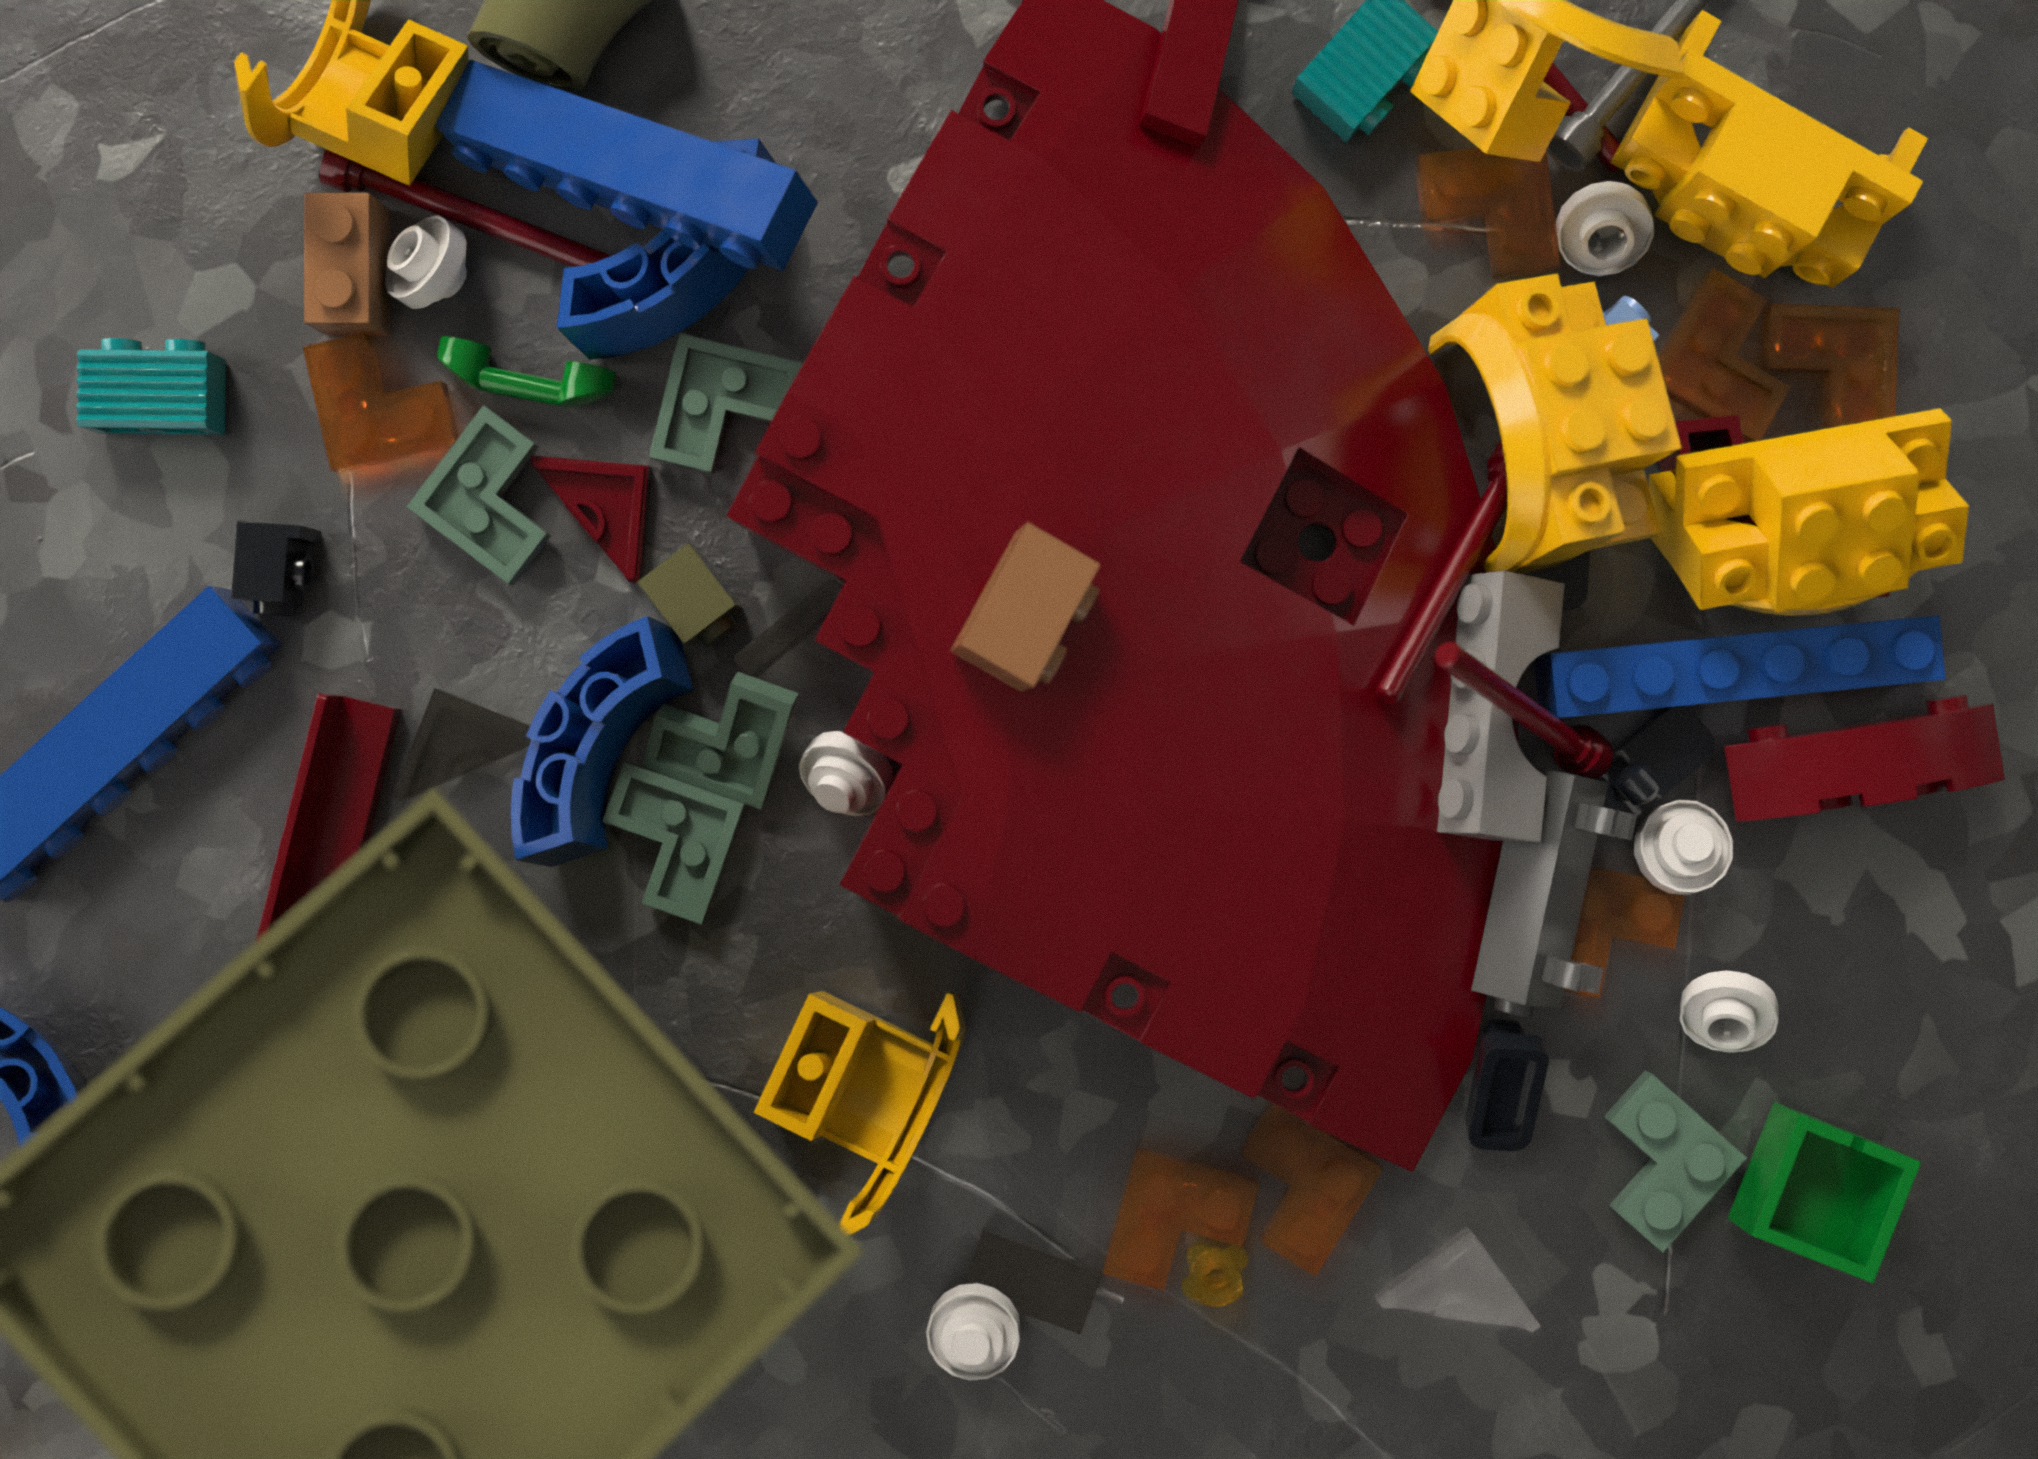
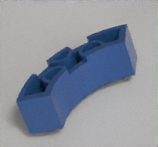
[557,138,777,360]
[511,616,693,867]
[0,1007,88,1146]

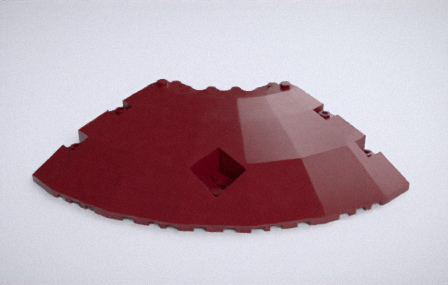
[726,0,1519,1172]

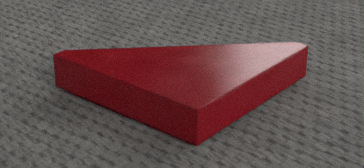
[531,455,652,584]

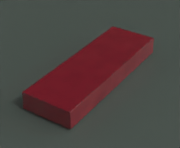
[1139,0,1239,148]

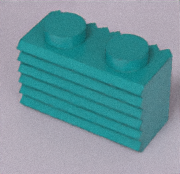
[1291,0,1438,142]
[75,338,226,436]

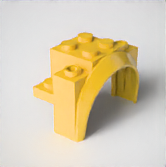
[1610,10,1928,288]
[1428,274,1682,574]
[1649,408,1969,616]

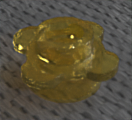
[1181,1242,1249,1307]

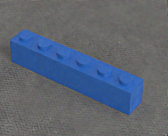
[435,59,818,271]
[0,585,282,902]
[1534,615,1946,718]

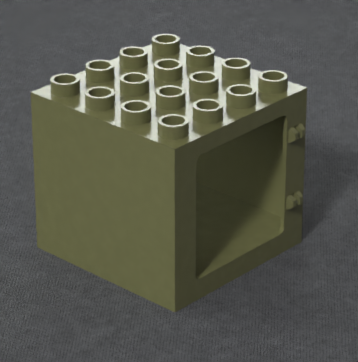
[0,788,864,1459]

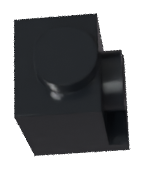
[231,521,321,617]

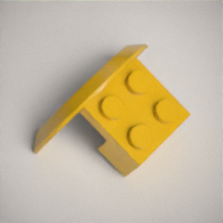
[234,0,468,186]
[1410,0,1684,162]
[753,991,966,1235]

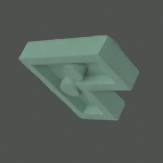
[649,333,803,475]
[406,405,552,586]
[642,672,799,810]
[602,761,746,925]
[1604,1070,1747,1253]

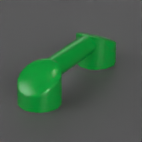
[437,336,616,408]

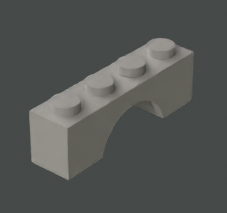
[1437,571,1565,842]

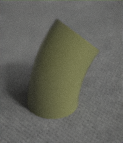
[467,0,653,92]

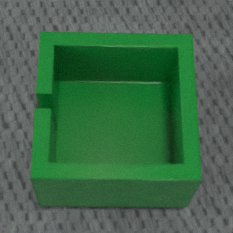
[1727,1101,1921,1284]

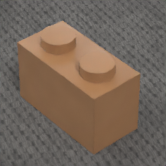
[304,193,391,336]
[950,522,1101,692]

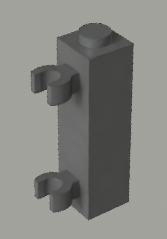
[1471,767,1637,1017]

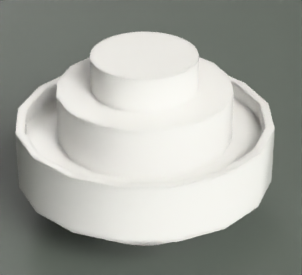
[1556,181,1654,276]
[384,215,467,309]
[799,731,894,816]
[1634,800,1733,895]
[1680,970,1779,1053]
[926,1283,1021,1381]

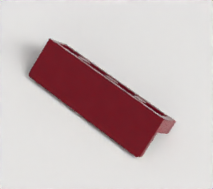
[256,693,402,941]

